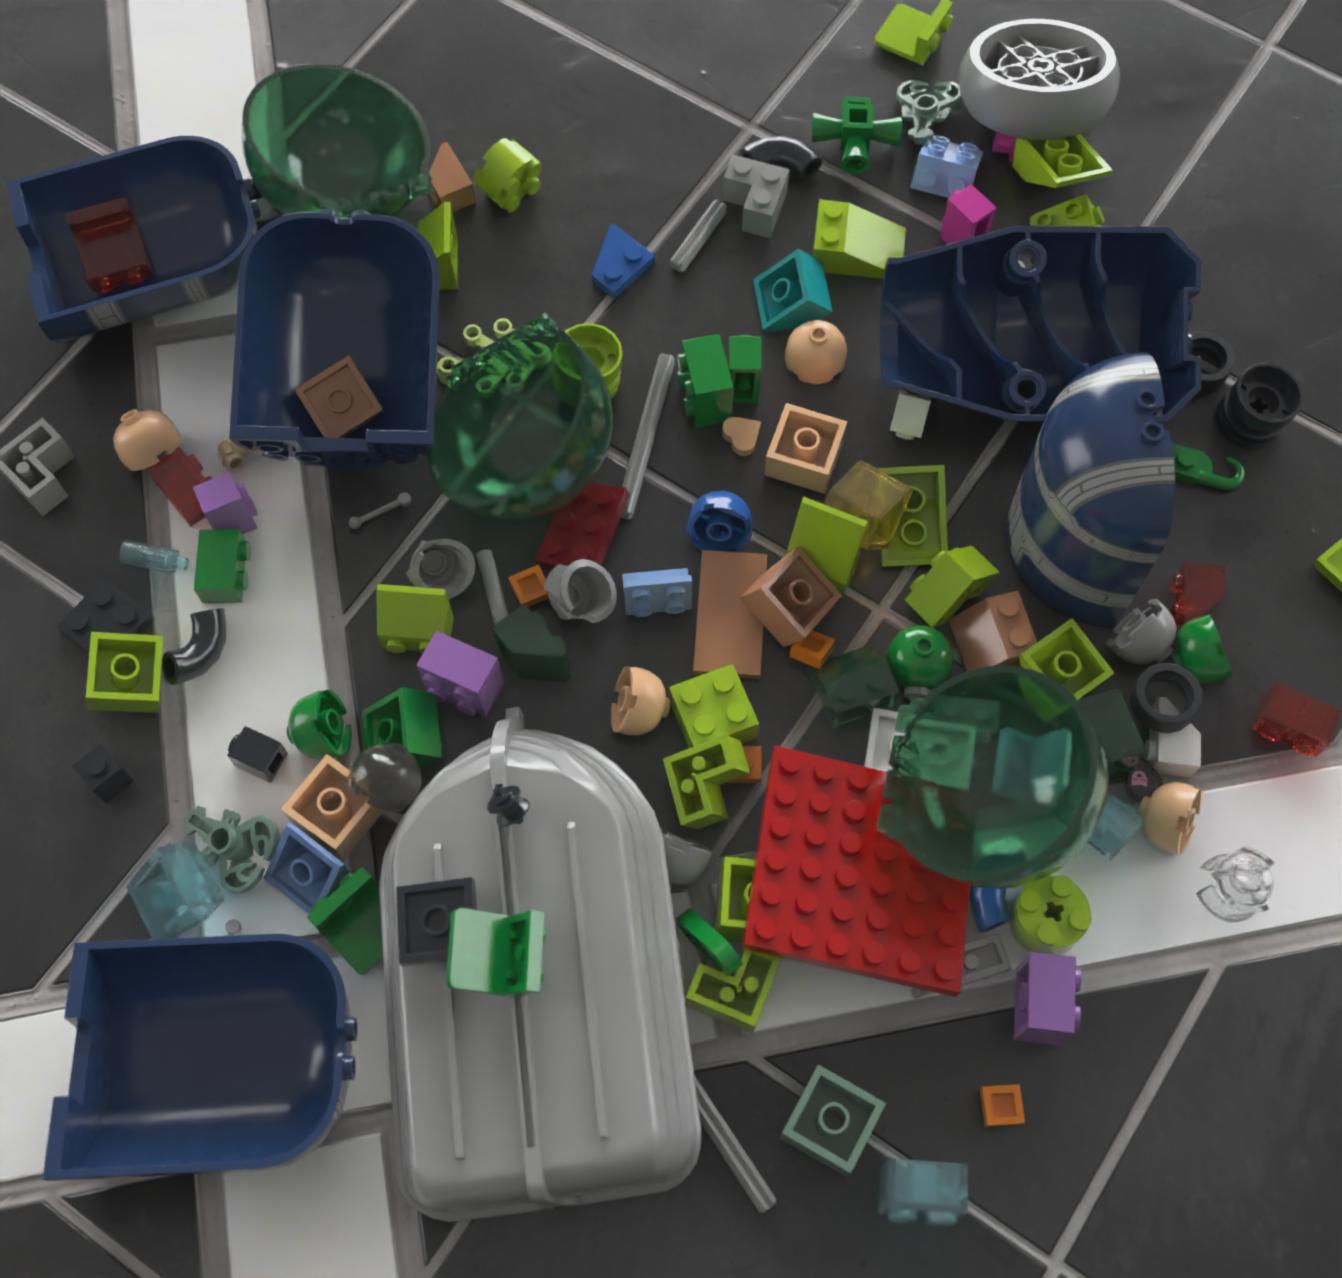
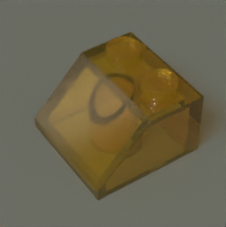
[824,460,914,550]

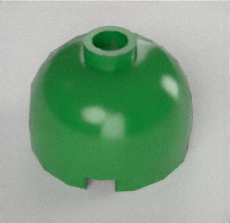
[1171,614,1233,684]
[884,625,954,690]
[287,689,352,760]

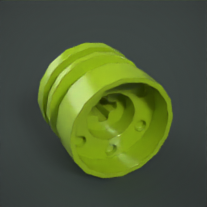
[555,323,623,409]

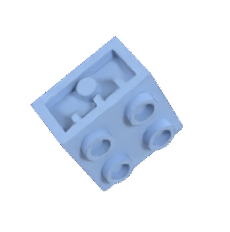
[622,568,692,617]

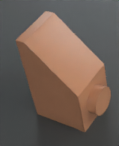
[426,142,476,213]

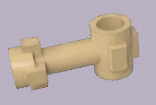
[217,439,257,471]

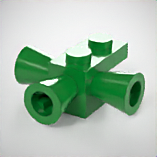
[811,97,902,175]

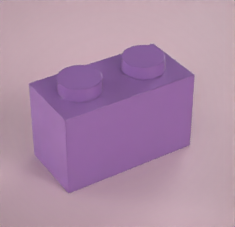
[193,472,258,535]

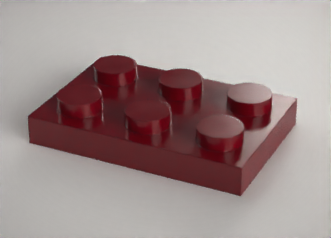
[534,479,630,570]

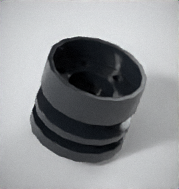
[1216,363,1304,448]

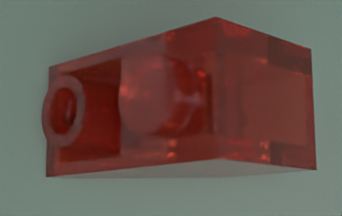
[1171,562,1225,634]

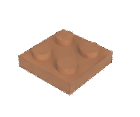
[294,355,385,438]

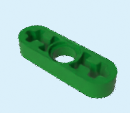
[675,908,743,976]

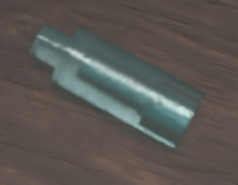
[119,540,189,573]

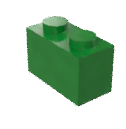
[728,335,761,403]
[194,529,251,603]

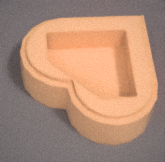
[722,417,761,456]

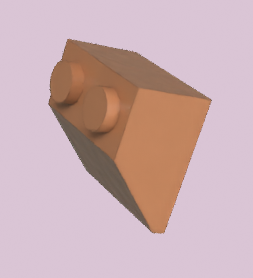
[740,546,842,647]
[948,591,1037,681]

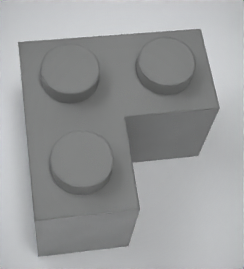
[723,154,790,238]
[0,418,75,516]

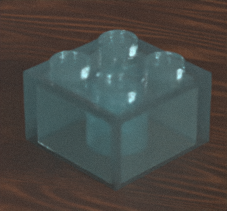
[878,1158,968,1226]

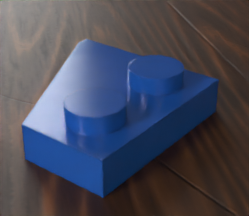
[592,223,655,299]

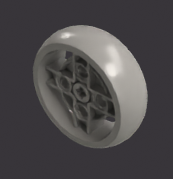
[959,19,1120,140]

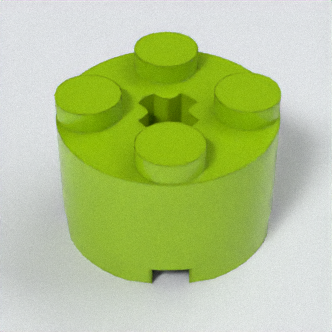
[474,138,541,213]
[1009,875,1092,955]

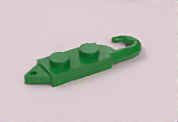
[1171,443,1245,490]

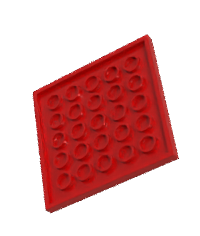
[741,745,977,997]

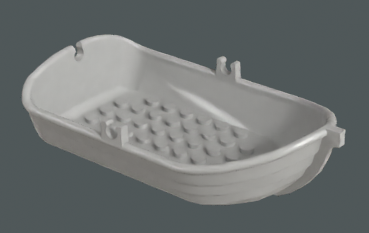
[379,707,701,1222]

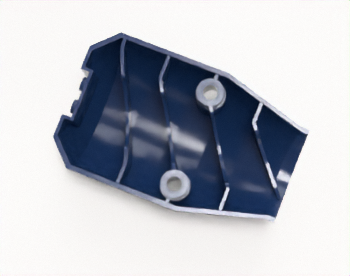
[880,226,1201,423]

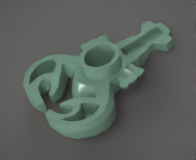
[896,80,962,144]
[184,806,280,893]

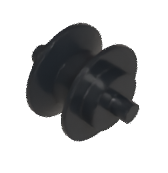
[487,786,530,826]

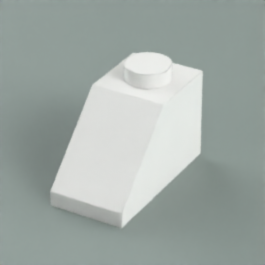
[890,389,931,440]

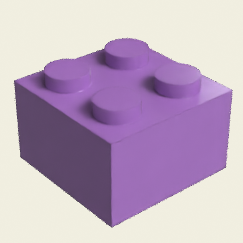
[416,631,504,718]
[1014,952,1082,1045]

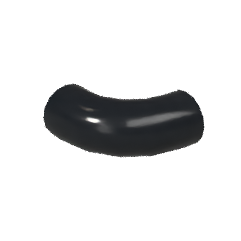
[740,136,823,180]
[162,608,226,685]

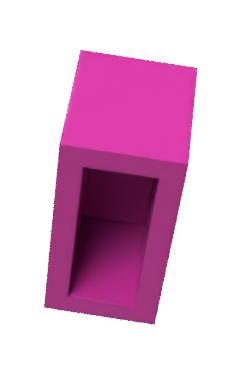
[939,184,996,244]

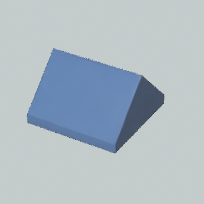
[263,822,350,914]

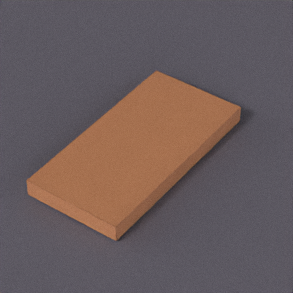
[693,550,767,680]

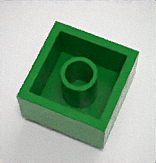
[677,334,734,428]

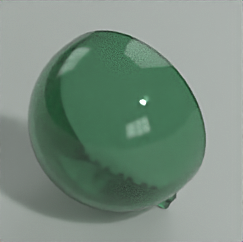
[241,64,432,219]
[427,312,613,521]
[876,665,1109,889]

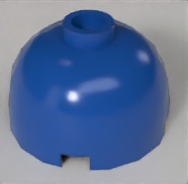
[686,490,753,552]

